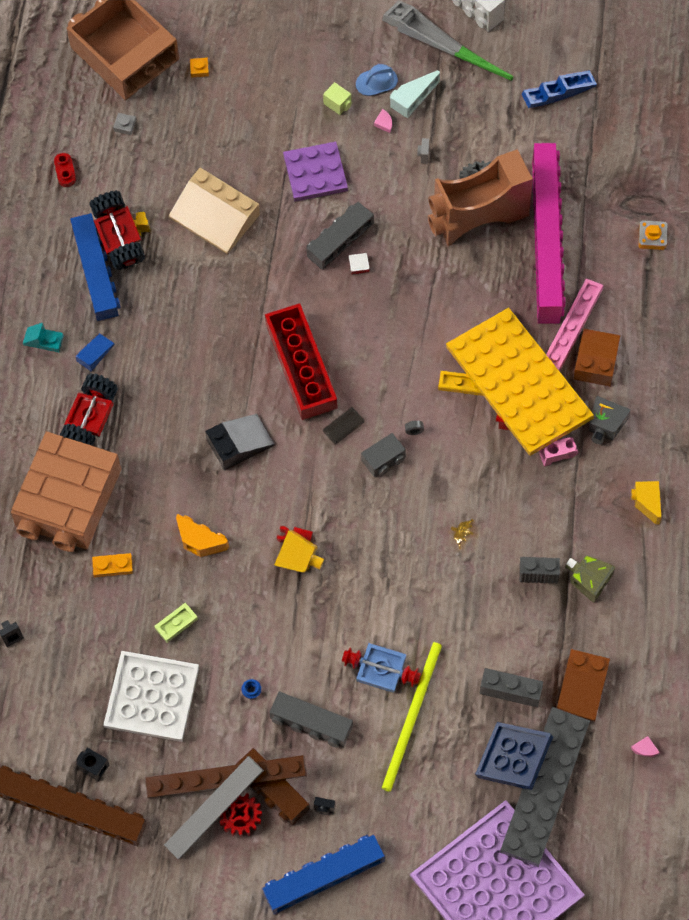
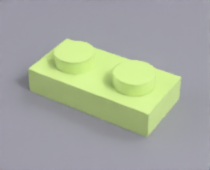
[154,603,198,643]

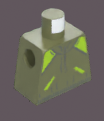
[565,555,615,603]

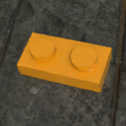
[92,553,133,578]

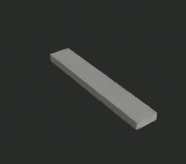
[164,756,264,859]

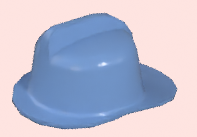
[356,64,398,96]

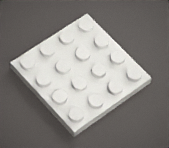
[103,651,199,742]

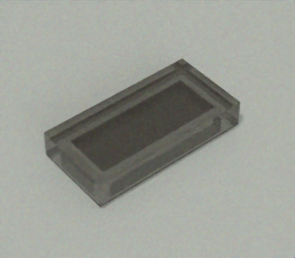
[323,407,364,445]

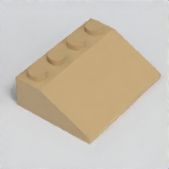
[169,168,260,254]

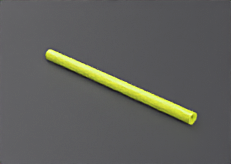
[382,642,442,792]

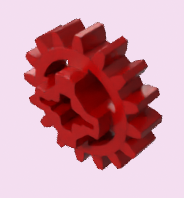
[219,793,262,837]

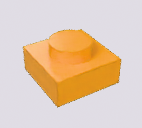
[190,57,209,78]

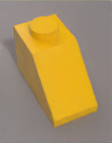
[631,481,661,524]

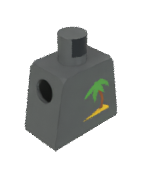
[588,396,631,444]

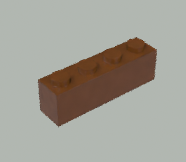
[236,748,310,826]

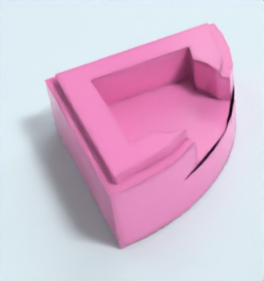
[374,109,392,133]
[631,736,660,757]

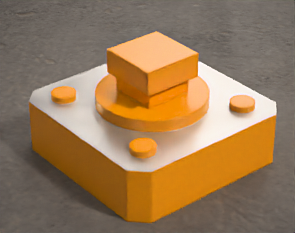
[638,220,667,250]

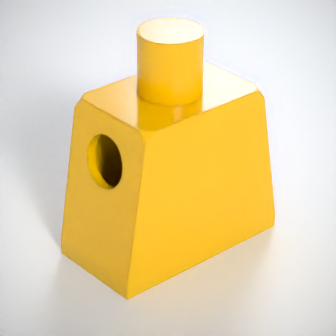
[274,530,324,573]

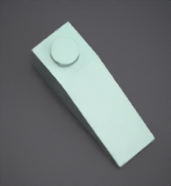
[390,70,440,118]

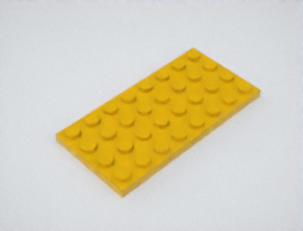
[446,308,594,456]

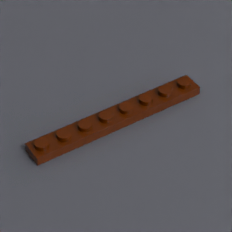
[145,755,307,798]

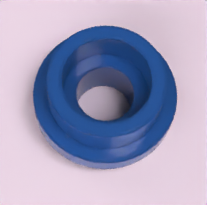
[241,679,261,699]

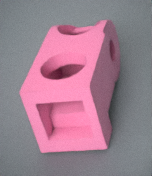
[539,437,578,466]

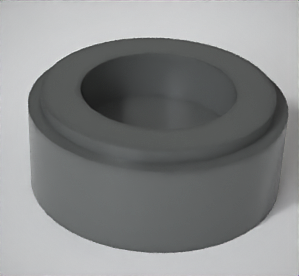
[405,421,424,435]

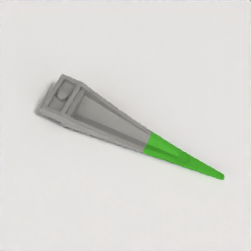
[382,0,513,81]

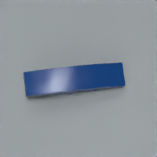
[521,70,597,108]

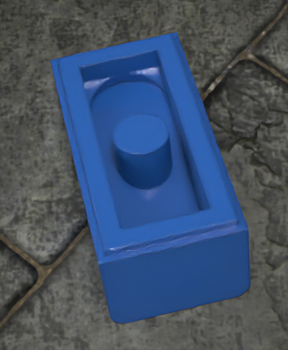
[75,334,115,372]

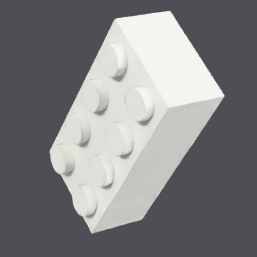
[452,0,505,32]

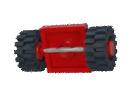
[89,190,145,270]
[60,373,118,446]

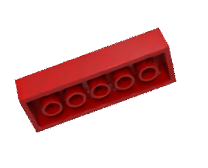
[265,303,338,420]

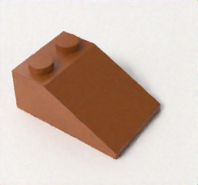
[573,329,621,387]
[557,649,610,722]

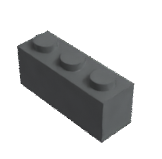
[480,668,543,708]

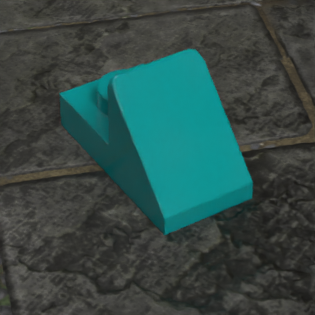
[22,323,64,353]

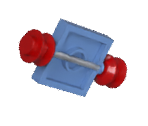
[342,643,421,693]

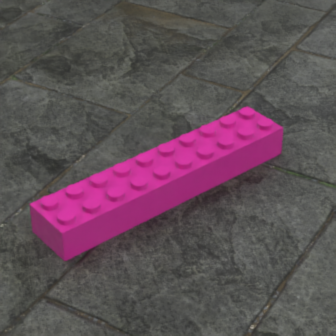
[532,143,566,324]

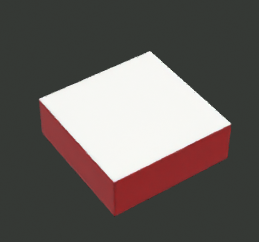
[349,253,370,275]

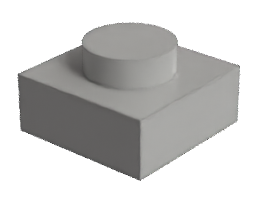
[113,113,136,135]
[417,138,429,164]

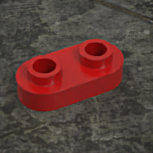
[54,153,76,187]

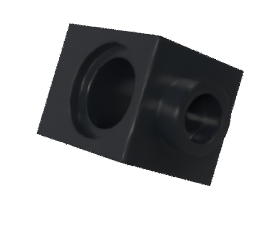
[76,747,110,782]

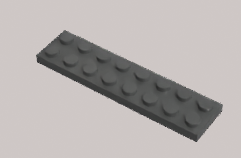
[500,707,590,867]

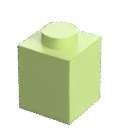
[323,82,352,115]

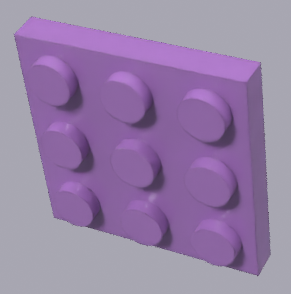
[283,142,348,202]

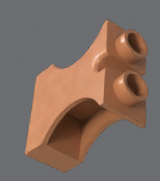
[428,149,533,246]

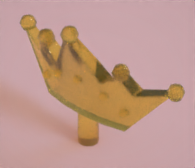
[451,519,474,549]

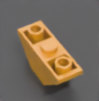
[176,514,229,557]

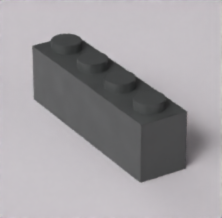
[306,202,374,270]
[269,691,353,748]

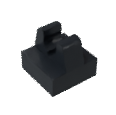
[0,620,24,647]

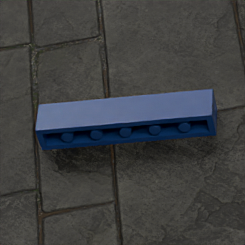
[70,213,121,321]
[262,835,385,915]

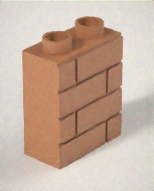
[67,0,179,101]
[11,431,121,552]

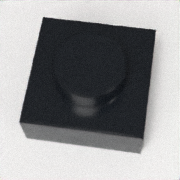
[314,797,336,815]

